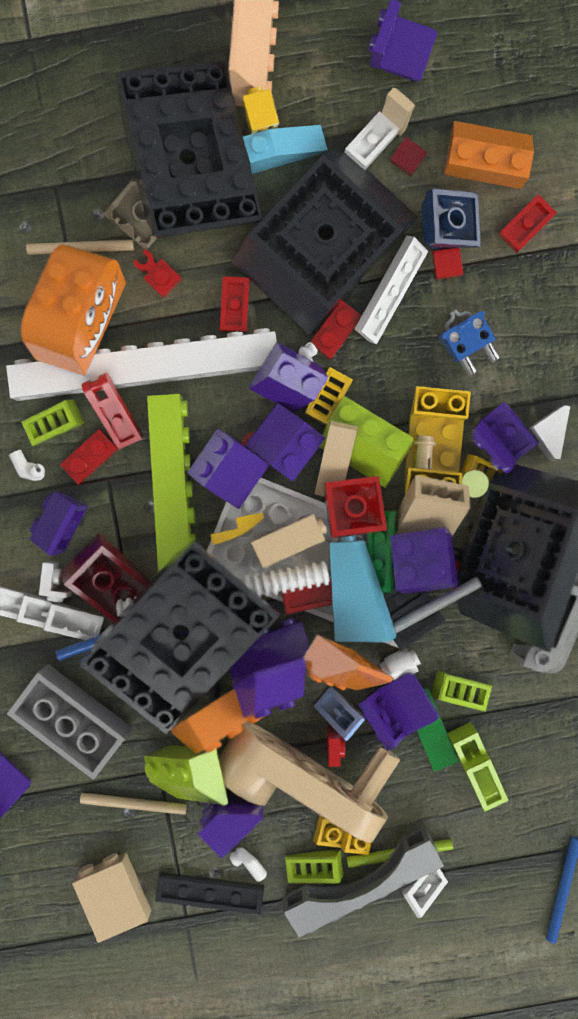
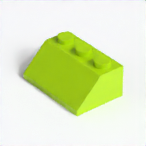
[319,396,414,488]
[144,745,228,805]

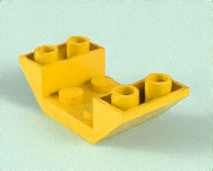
[405,386,471,495]

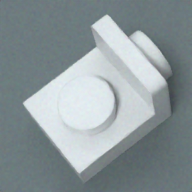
[39,561,72,602]

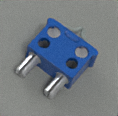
[438,310,499,376]

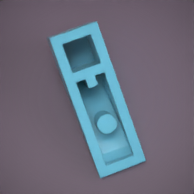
[243,125,328,174]

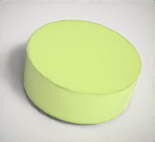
[462,470,489,497]

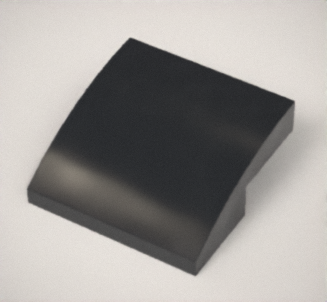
[383,587,446,651]

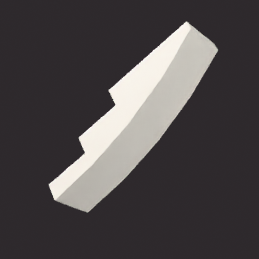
[0,586,104,640]

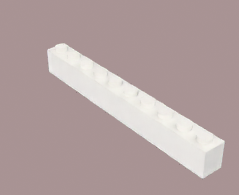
[6,328,276,401]

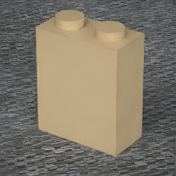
[396,475,470,536]
[251,514,327,568]
[72,852,151,943]

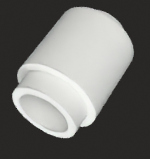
[379,648,421,682]

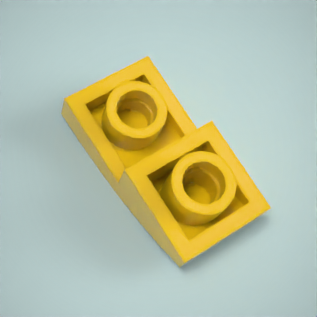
[313,815,372,855]

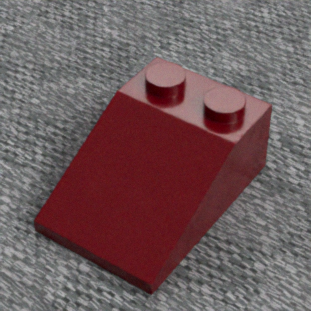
[61,533,150,622]

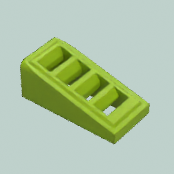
[21,400,84,446]
[431,671,492,712]
[285,850,343,883]

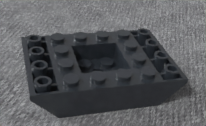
[117,61,262,238]
[231,145,418,335]
[454,464,578,652]
[80,541,279,734]

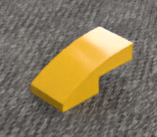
[211,513,264,545]

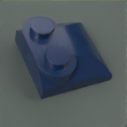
[422,189,481,250]

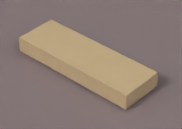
[315,421,358,497]

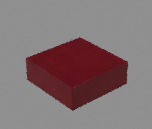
[390,137,428,177]

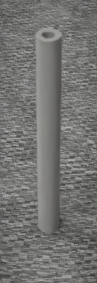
[393,577,482,633]

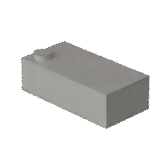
[7,664,132,780]

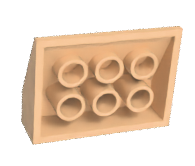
[229,0,279,106]

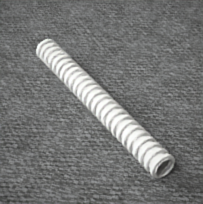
[116,561,330,616]

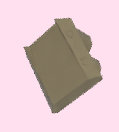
[103,176,157,250]

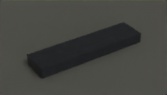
[155,872,264,915]

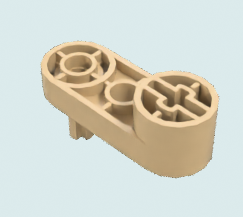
[218,721,400,842]

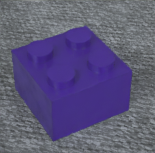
[390,527,458,594]

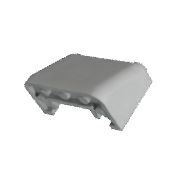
[508,575,578,674]

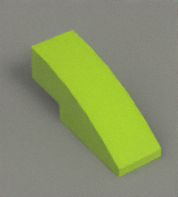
[447,722,509,812]

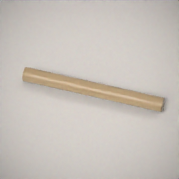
[26,239,135,255]
[80,793,187,815]

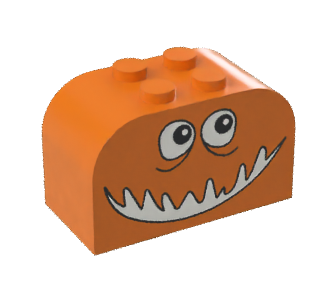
[21,244,126,376]

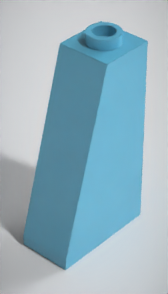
[330,536,396,642]

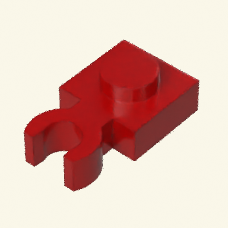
[133,250,182,298]

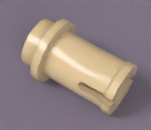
[414,436,436,470]

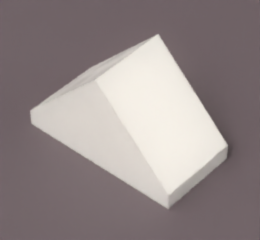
[528,405,570,461]
[401,869,448,918]

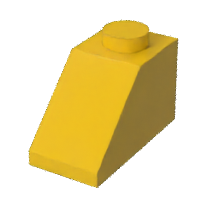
[242,86,279,134]

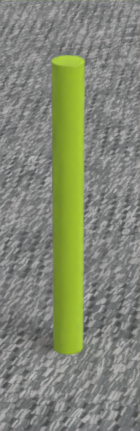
[347,838,453,868]

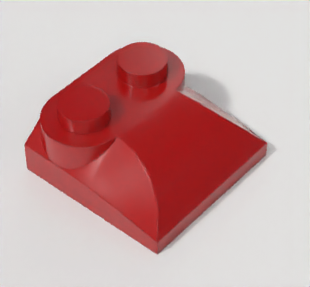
[324,476,387,538]

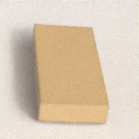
[382,87,415,137]

